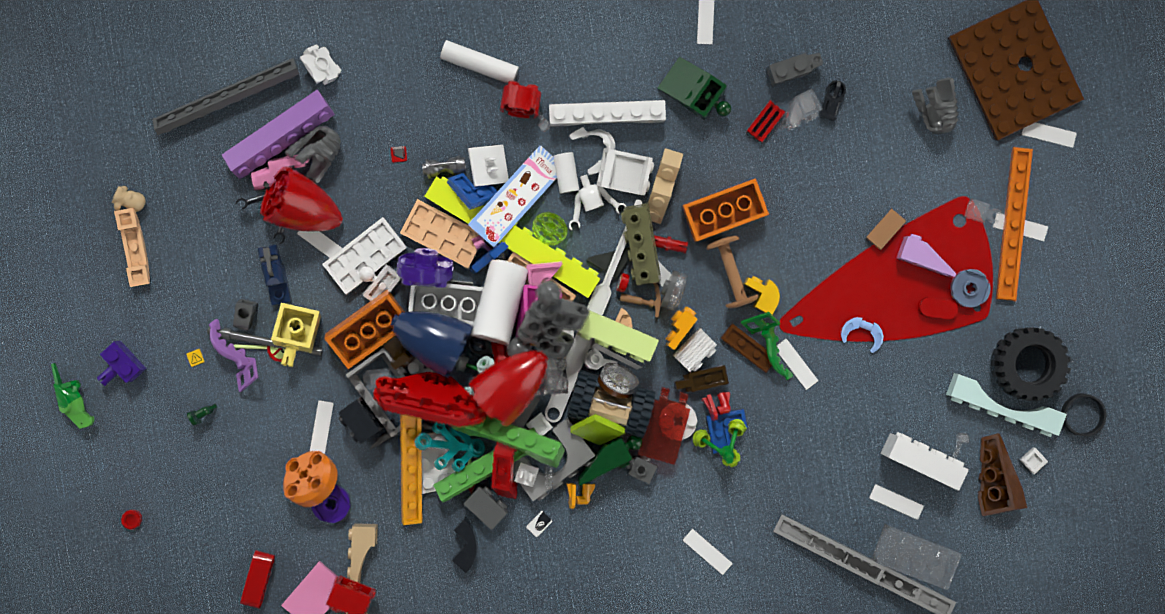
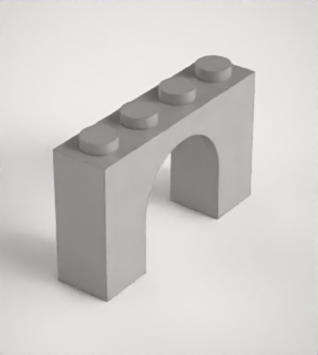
[513,417,595,501]

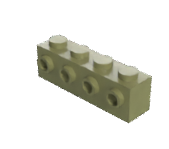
[621,203,661,285]

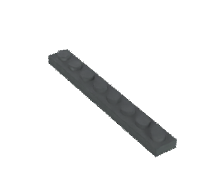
[153,58,299,135]

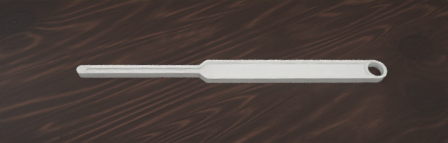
[545,200,642,422]

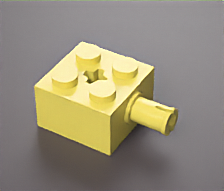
[271,303,321,367]

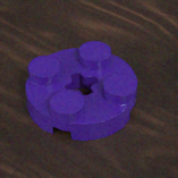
[312,484,351,523]

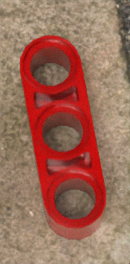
[240,550,275,609]

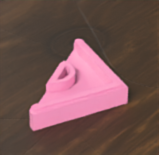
[526,261,563,286]

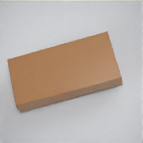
[866,209,906,250]

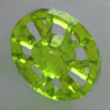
[532,212,567,245]

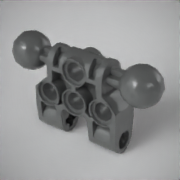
[507,280,590,358]

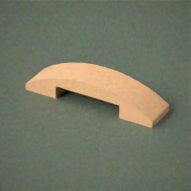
[114,208,150,287]

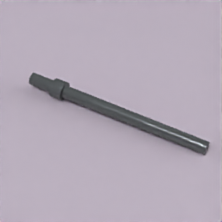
[207,327,322,356]

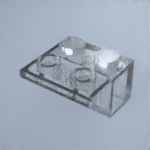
[780,88,822,131]

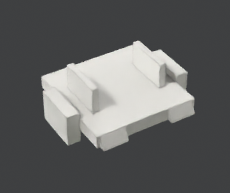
[300,44,341,85]

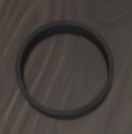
[1061,394,1107,436]

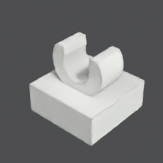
[515,462,539,487]

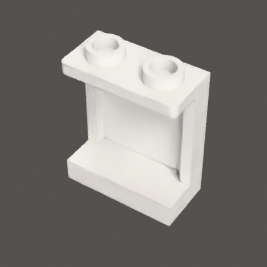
[596,148,654,196]

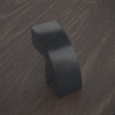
[452,516,478,573]

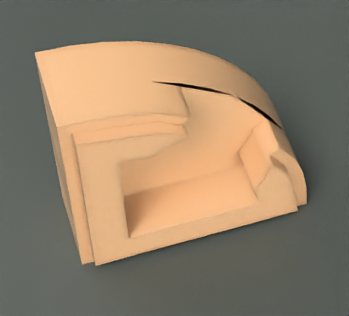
[615,308,632,328]

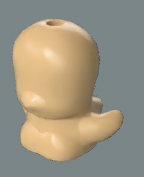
[111,186,146,212]

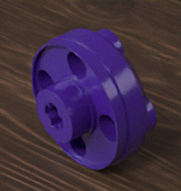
[397,248,454,288]

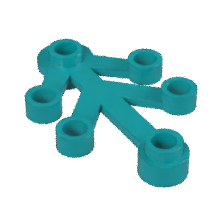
[415,422,485,472]

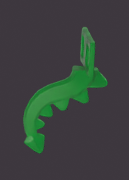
[741,312,793,380]

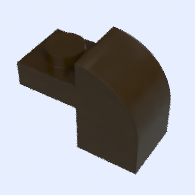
[383,336,416,370]

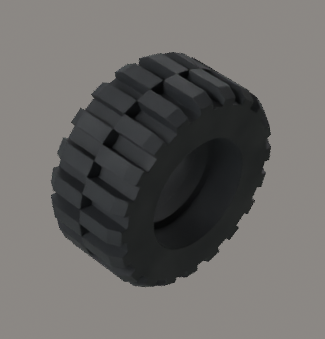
[991,327,1071,401]

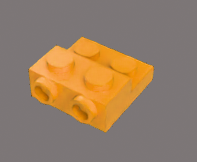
[666,306,697,350]

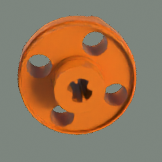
[283,451,337,507]

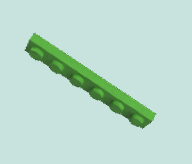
[433,427,538,503]

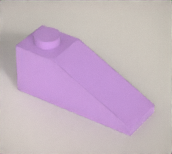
[897,234,956,277]

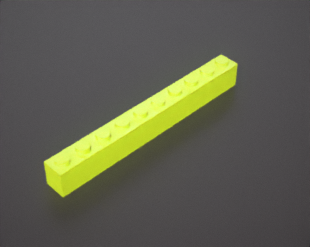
[424,176,601,298]

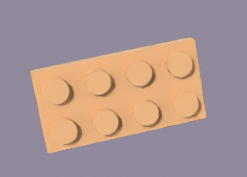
[400,199,484,269]

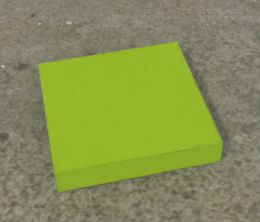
[570,414,625,445]

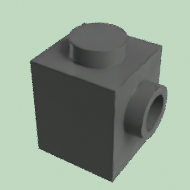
[626,454,657,484]

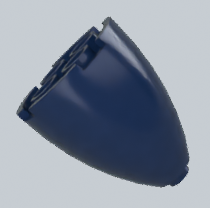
[391,311,473,378]

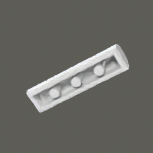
[440,40,519,84]

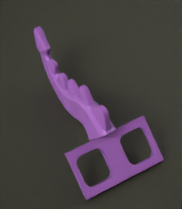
[209,319,258,392]

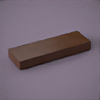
[720,323,772,373]

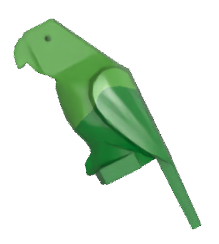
[51,363,94,429]

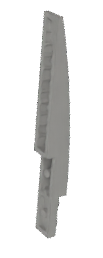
[773,515,956,614]

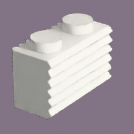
[673,328,717,372]

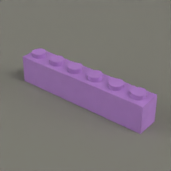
[222,90,335,179]

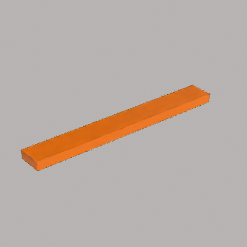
[995,147,1033,301]

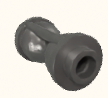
[422,156,466,179]

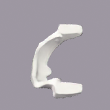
[570,127,615,175]

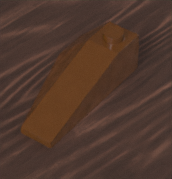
[978,433,1027,516]

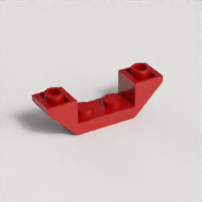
[492,442,518,500]

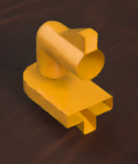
[566,483,595,509]

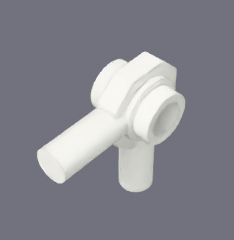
[584,338,617,370]

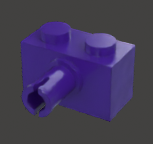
[97,341,147,386]

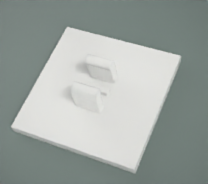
[468,145,509,187]

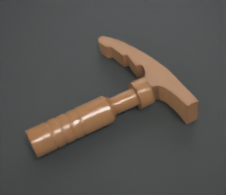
[620,282,661,318]

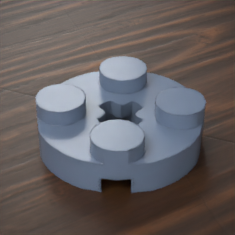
[950,269,991,307]

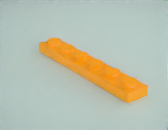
[400,414,422,525]

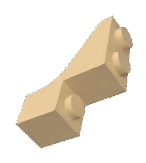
[648,148,683,224]

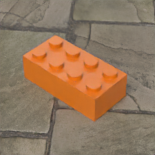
[681,178,769,242]
[325,289,405,369]

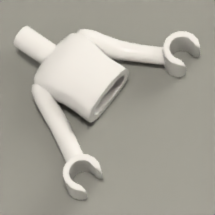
[569,175,626,231]

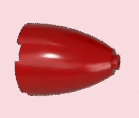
[260,166,343,232]
[469,350,548,426]

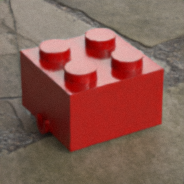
[326,575,376,614]

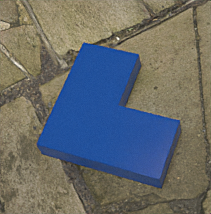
[447,173,498,210]
[706,409,747,454]

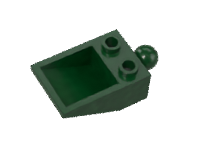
[658,56,732,121]
[578,435,642,486]

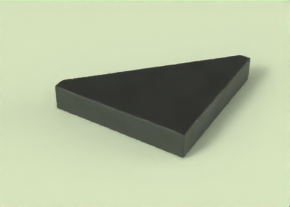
[586,247,630,278]

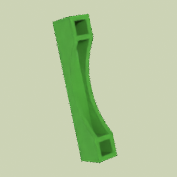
[451,415,565,468]

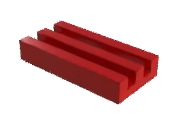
[747,100,785,143]

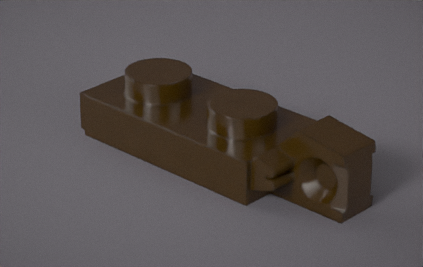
[674,365,729,392]

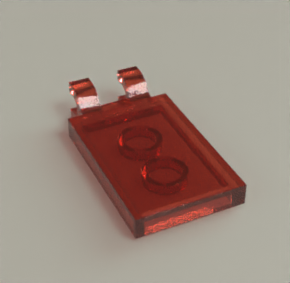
[638,387,691,465]

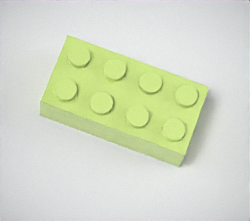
[577,310,659,363]

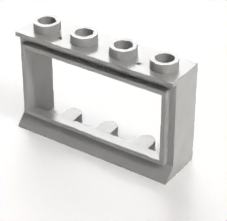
[346,347,407,437]

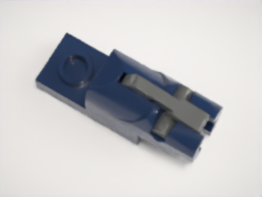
[257,245,292,305]

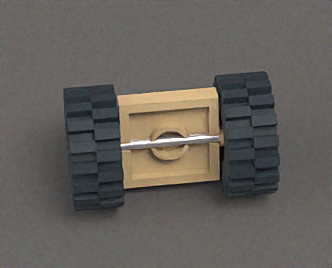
[566,370,656,438]

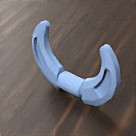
[841,317,883,353]

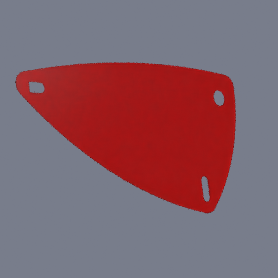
[779,196,993,342]

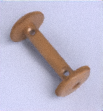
[707,236,758,309]

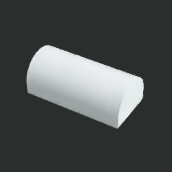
[554,152,579,194]

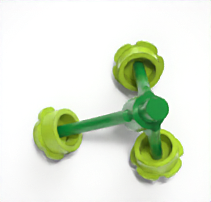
[692,419,747,467]

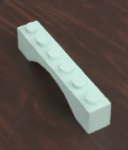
[946,373,1067,437]

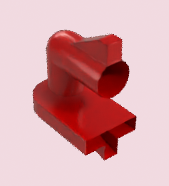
[702,392,731,421]

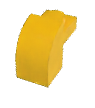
[743,276,780,315]

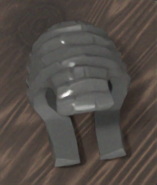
[912,78,959,134]
[285,126,341,183]

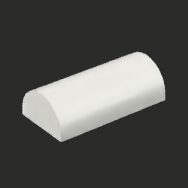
[471,260,528,346]

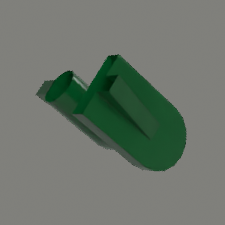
[187,404,217,426]

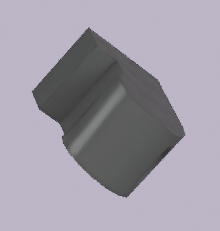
[233,299,258,331]

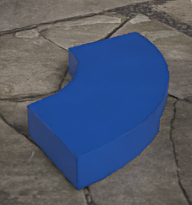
[469,242,509,273]

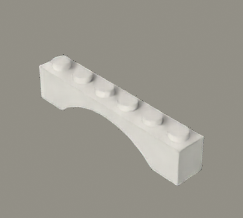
[549,100,666,127]

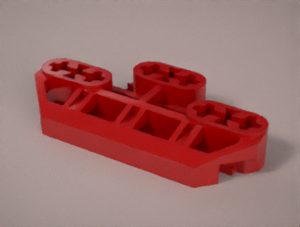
[373,372,486,427]

